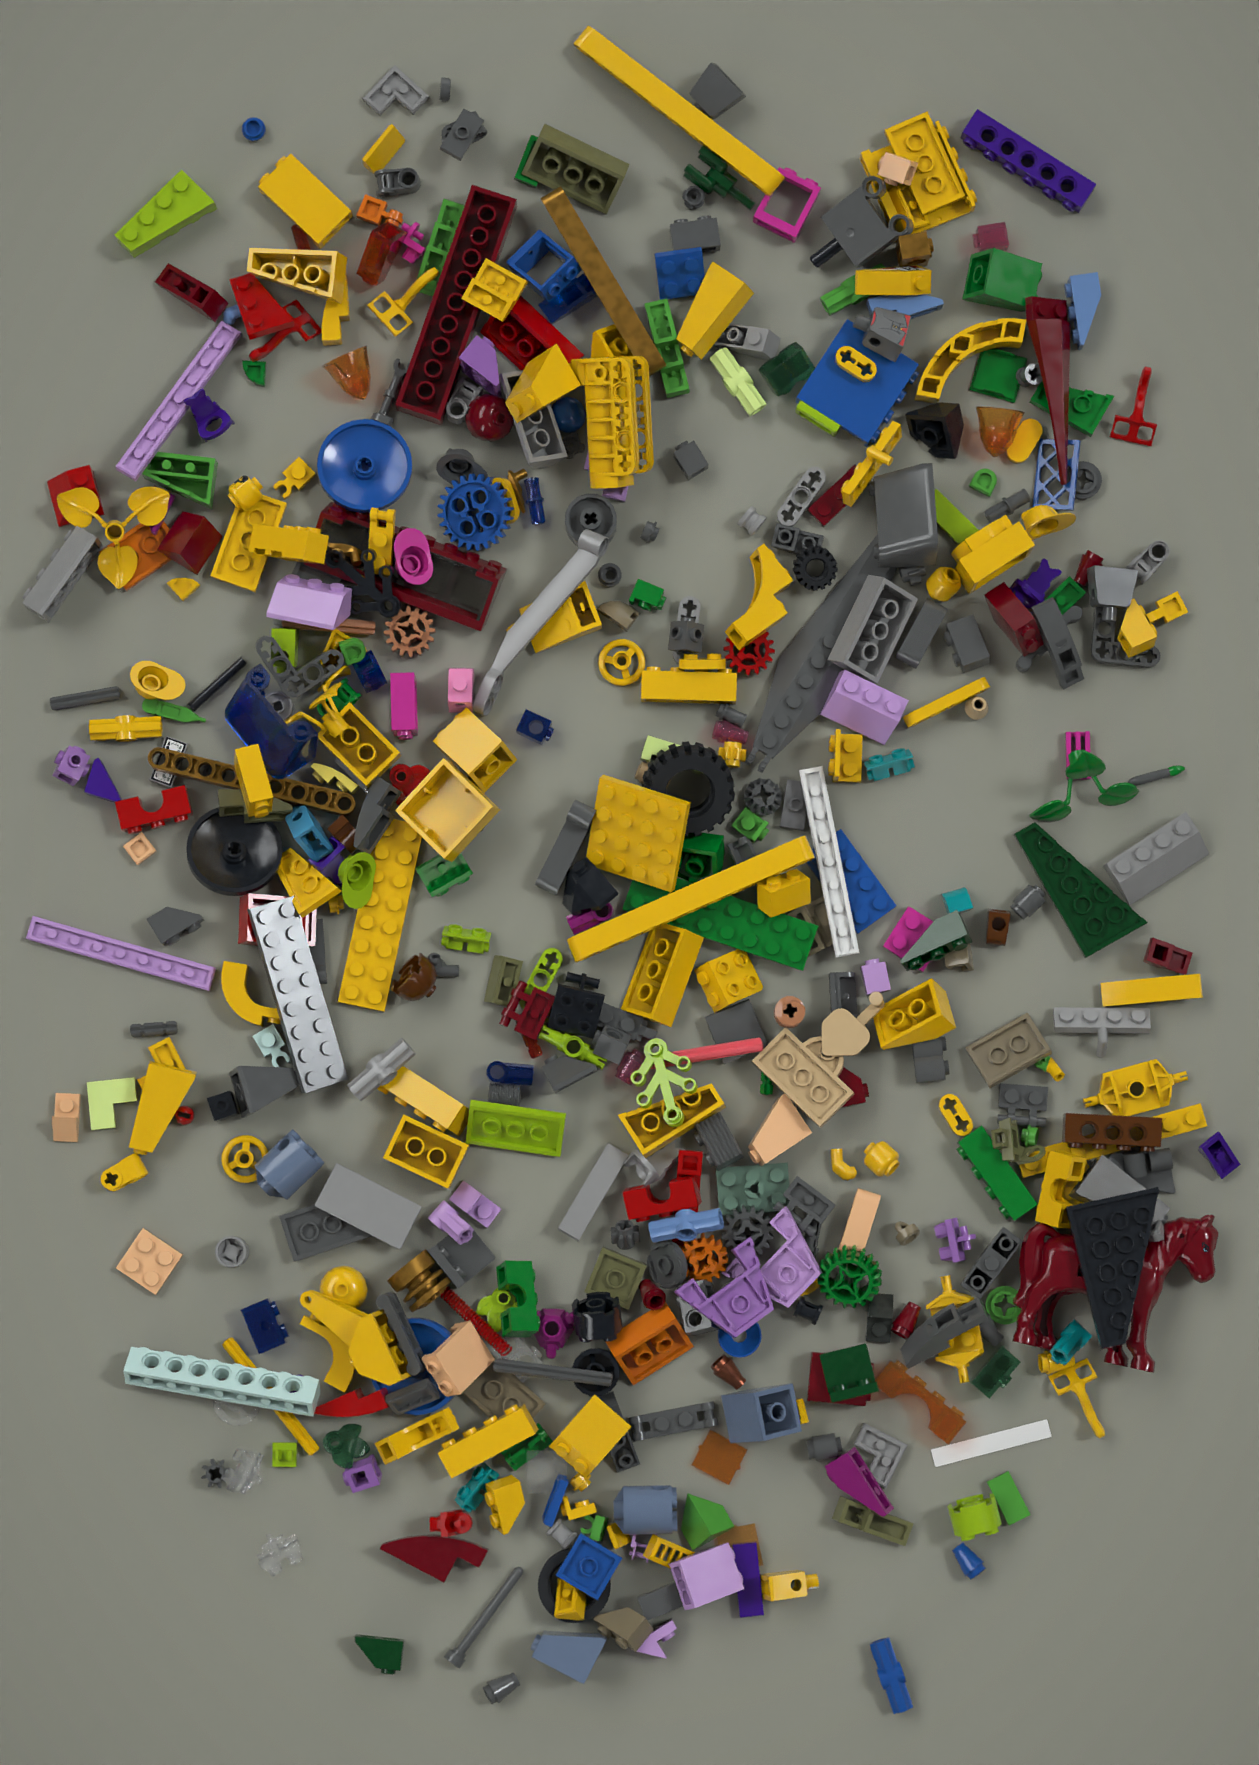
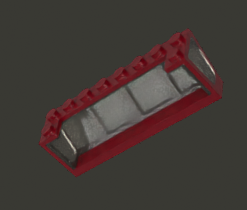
[304,502,507,631]

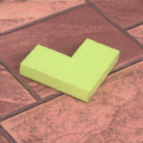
[87,1077,138,1130]

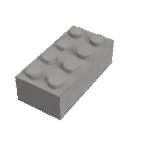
[827,575,918,684]

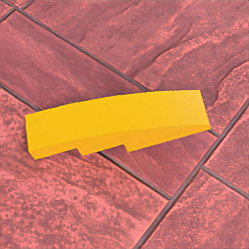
[1100,974,1203,1007]

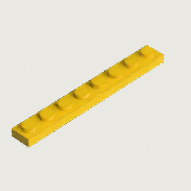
[1019,1103,1207,1178]

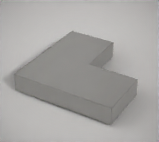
[363,65,429,116]
[853,1423,908,1488]

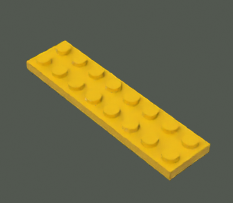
[338,819,422,1012]

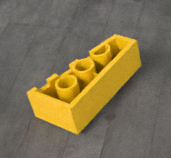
[247,248,347,304]
[618,1083,726,1158]

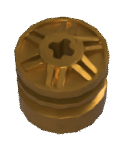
[387,1249,451,1313]

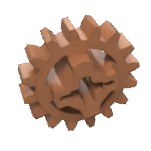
[384,606,436,658]

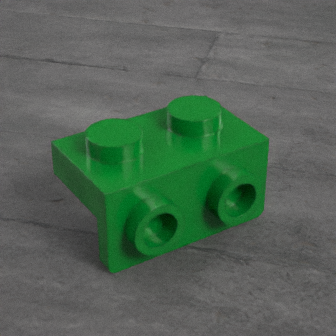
[415,853,473,897]

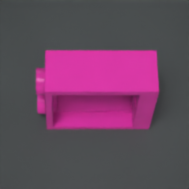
[753,167,821,243]
[390,672,418,740]

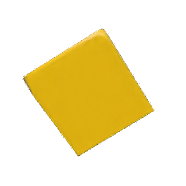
[607,1522,631,1549]

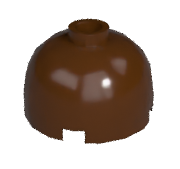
[391,953,437,1001]

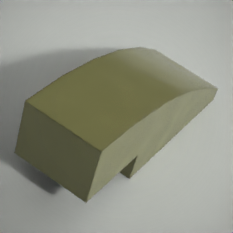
[218,789,293,823]
[832,1496,914,1546]

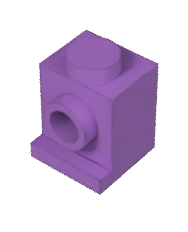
[343,1454,382,1493]

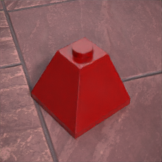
[47,465,105,527]

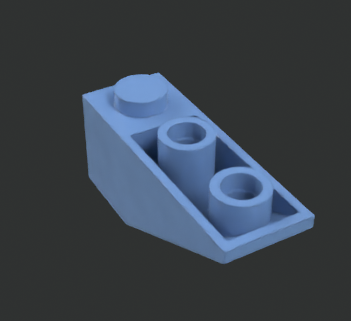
[1064,272,1101,350]

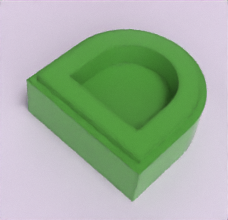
[969,469,997,497]
[338,638,366,666]

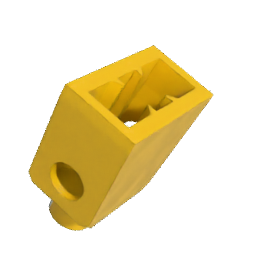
[760,1570,819,1601]

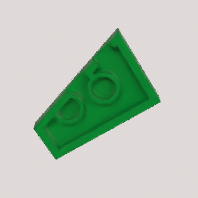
[1029,380,1114,437]

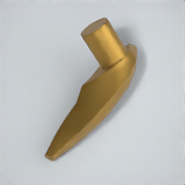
[508,468,528,513]
[327,543,362,566]

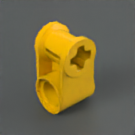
[101,1153,149,1191]

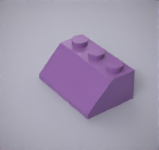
[459,335,502,397]

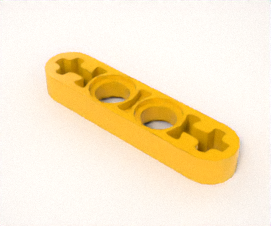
[903,677,990,728]

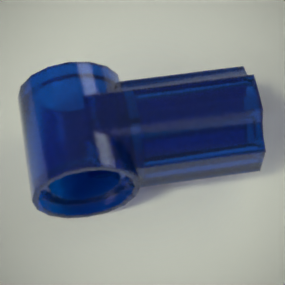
[486,1061,534,1086]

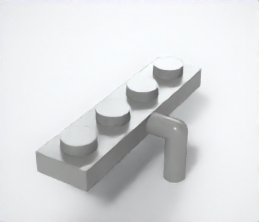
[1053,1007,1151,1058]

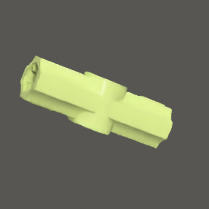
[709,347,767,416]

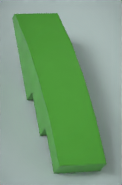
[417,199,465,297]
[644,298,690,398]

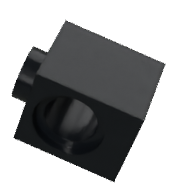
[207,1090,240,1122]

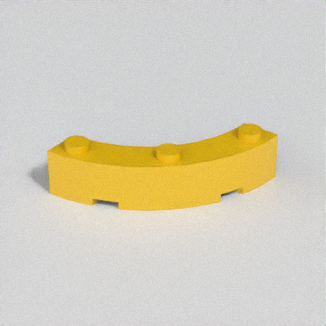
[914,318,1026,404]

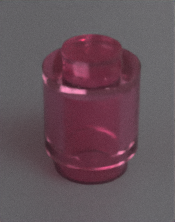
[615,1048,646,1085]

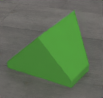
[681,1493,735,1551]

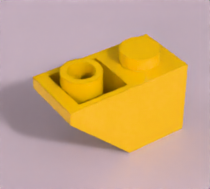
[1117,598,1157,658]
[484,1475,525,1535]

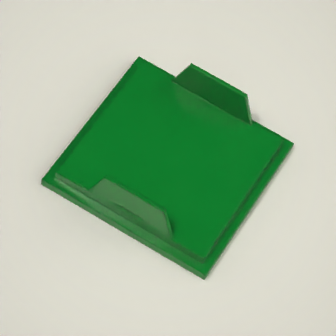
[969,349,1028,403]

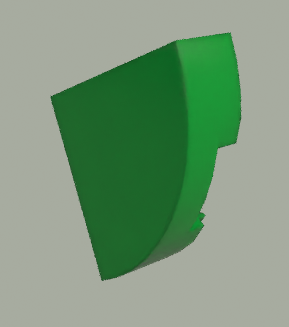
[242,360,267,387]

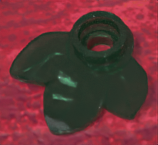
[323,1424,370,1469]

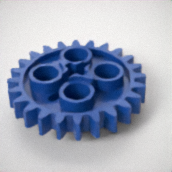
[437,474,514,551]

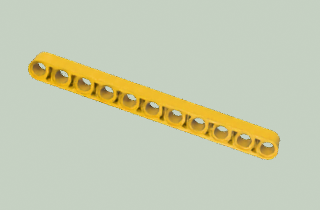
[573,25,785,197]
[566,836,815,962]

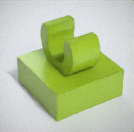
[272,1442,297,1467]

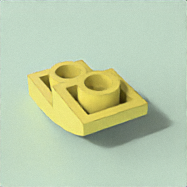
[311,763,359,795]

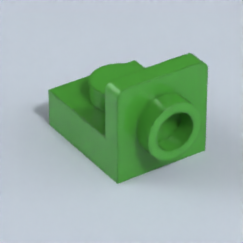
[731,807,769,843]

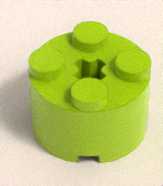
[947,1494,1002,1541]

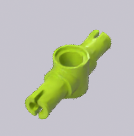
[538,1024,607,1070]

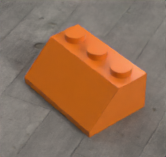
[605,1302,694,1386]

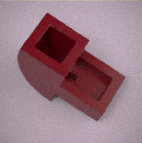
[1143,938,1193,975]

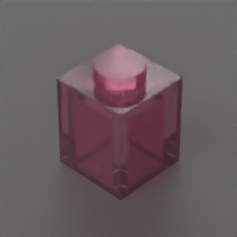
[972,222,1009,252]

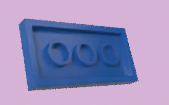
[806,829,897,934]

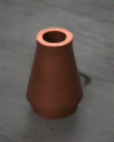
[711,1354,746,1390]

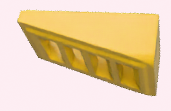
[643,1534,695,1569]

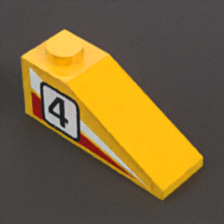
[855,265,932,295]

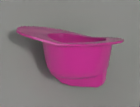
[394,528,433,585]

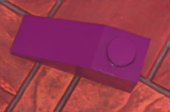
[825,1447,894,1517]

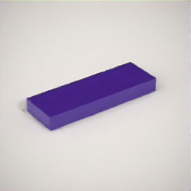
[732,1541,764,1618]

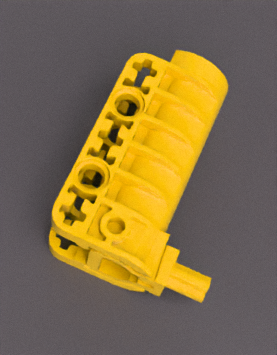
[568,356,654,489]

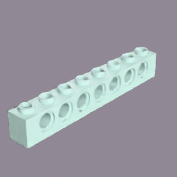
[123,1347,320,1417]

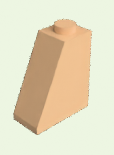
[748,1093,812,1167]

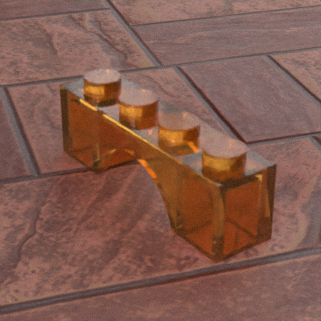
[875,1360,966,1445]

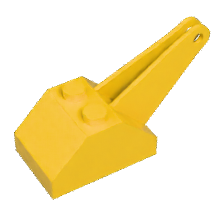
[300,1290,413,1386]

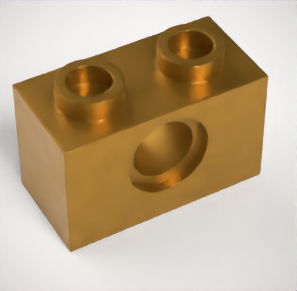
[895,231,934,267]

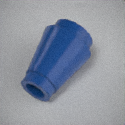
[952,1542,986,1580]

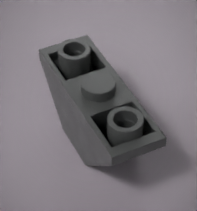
[960,1227,1023,1299]

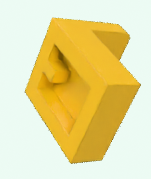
[560,1495,597,1521]

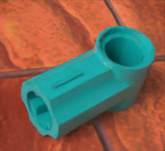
[1050,1319,1092,1365]

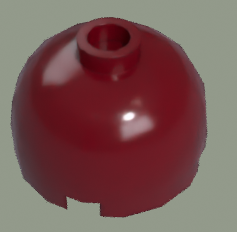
[465,394,514,442]

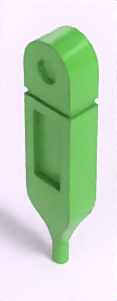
[142,699,206,723]

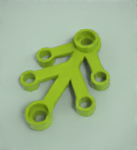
[630,1038,698,1127]

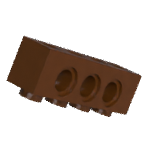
[1062,1113,1162,1152]

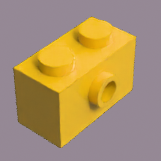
[757,869,811,918]

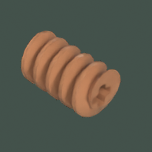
[774,996,805,1028]

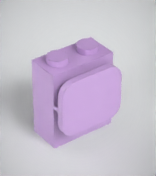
[669,1543,744,1610]

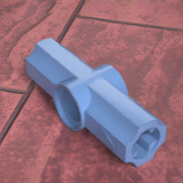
[648,1208,724,1243]

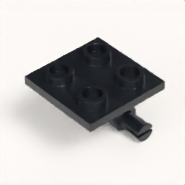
[547,972,605,1039]

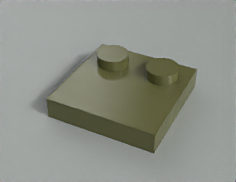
[584,1247,647,1310]

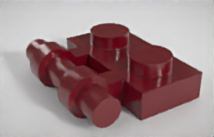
[499,980,555,1041]

